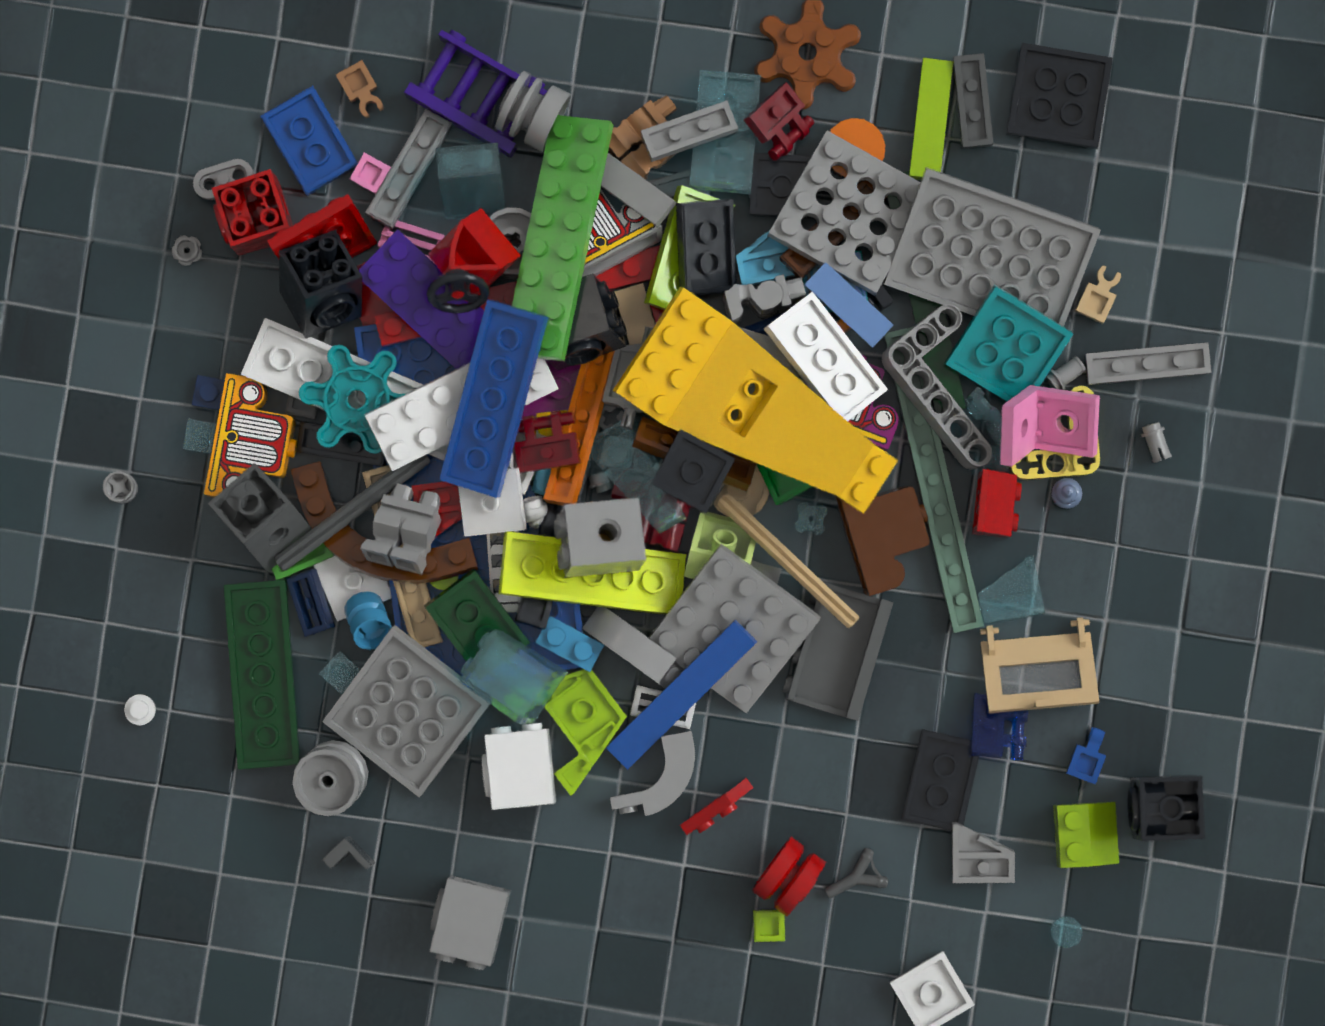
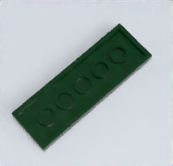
[224,580,300,769]

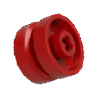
[751,837,827,917]

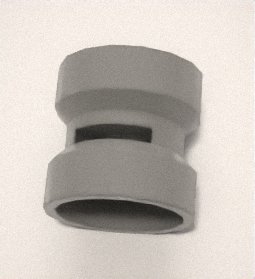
[103,471,138,503]

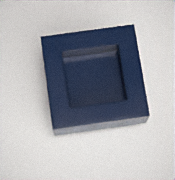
[192,375,225,411]

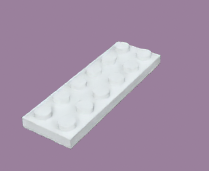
[364,358,559,471]

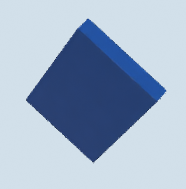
[260,86,358,196]

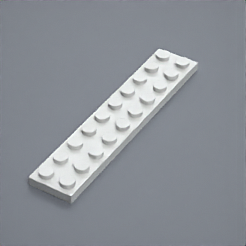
[241,318,546,495]

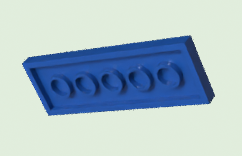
[439,300,549,498]

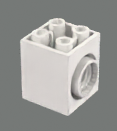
[482,723,556,810]

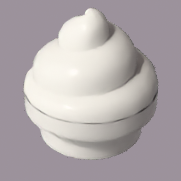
[523,496,548,529]

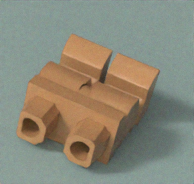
[608,95,677,180]

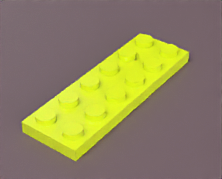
[499,531,686,615]

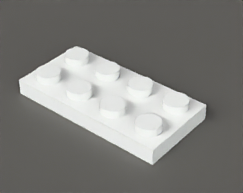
[764,291,888,421]

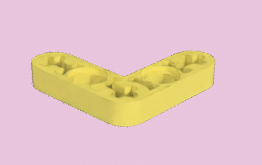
[1010,386,1100,480]

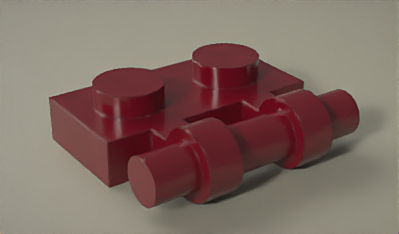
[744,82,814,160]
[514,411,581,474]

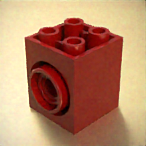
[211,169,293,256]

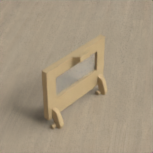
[980,617,1099,713]

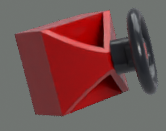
[427,208,521,313]

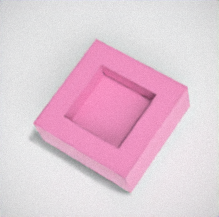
[350,153,391,195]

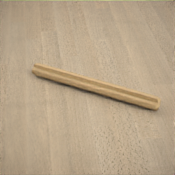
[717,493,859,628]

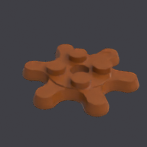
[754,0,861,110]

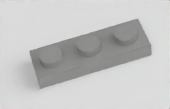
[640,101,738,162]

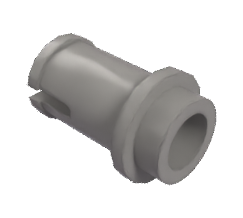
[1046,356,1087,390]
[1141,422,1172,463]

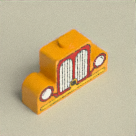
[204,373,297,497]

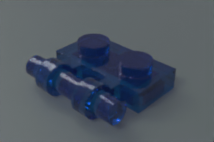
[971,693,1028,761]

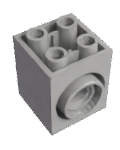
[554,498,646,578]
[430,875,511,970]

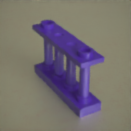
[404,29,547,158]

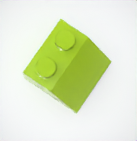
[1053,801,1119,868]

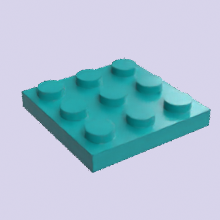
[945,284,1073,402]

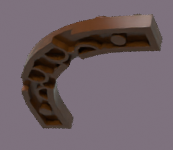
[291,461,479,584]

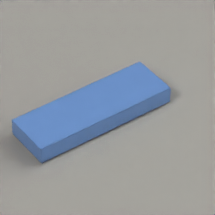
[805,262,893,348]

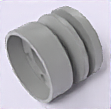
[495,70,571,152]

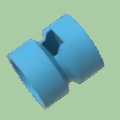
[344,591,392,650]

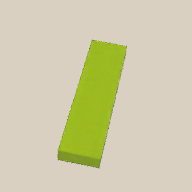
[909,58,953,180]

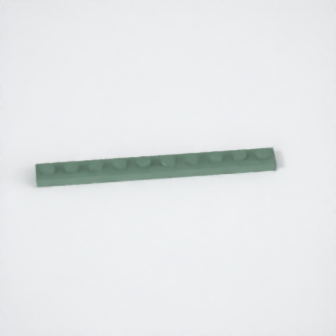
[883,327,984,633]

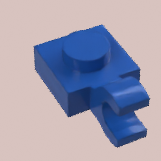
[1066,727,1106,785]

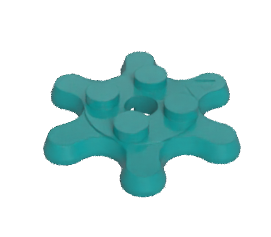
[299,345,405,454]

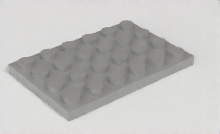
[883,167,1101,326]

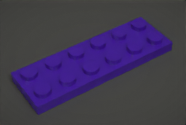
[359,229,484,369]

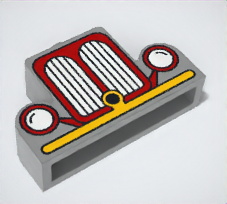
[582,188,662,277]

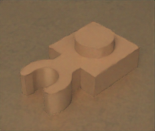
[335,60,383,119]

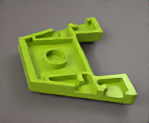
[498,669,627,796]

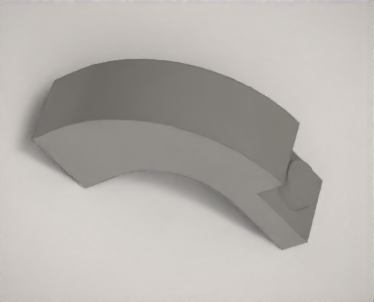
[582,607,685,688]
[610,731,695,816]

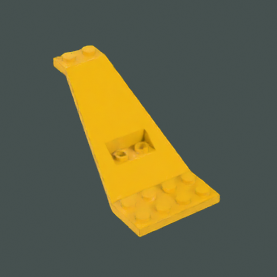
[612,287,898,513]

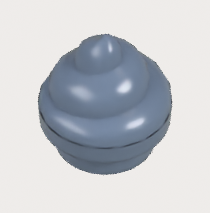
[1051,478,1083,509]

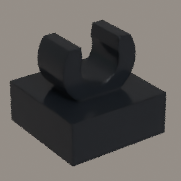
[867,284,893,311]

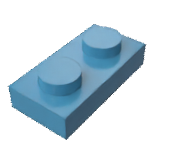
[535,616,605,672]

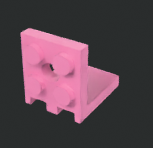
[1000,385,1100,467]

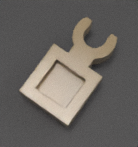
[1075,265,1121,324]

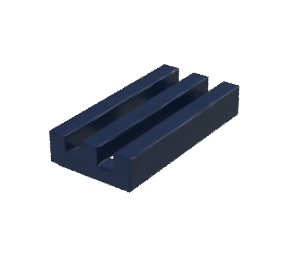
[286,569,335,637]

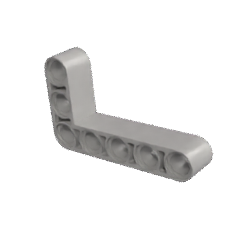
[882,304,992,470]

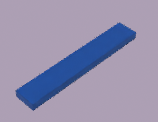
[606,619,757,770]

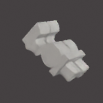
[722,274,806,326]
[360,483,441,574]

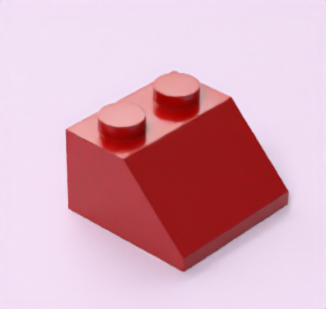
[972,469,1022,538]

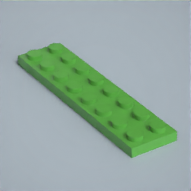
[512,115,614,362]

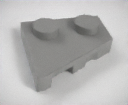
[952,822,1015,883]

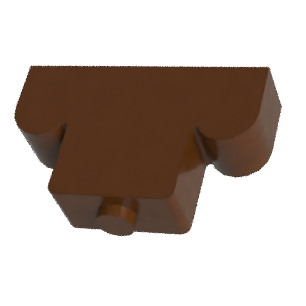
[835,486,930,596]

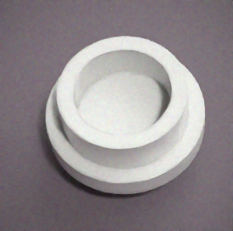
[124,694,156,725]

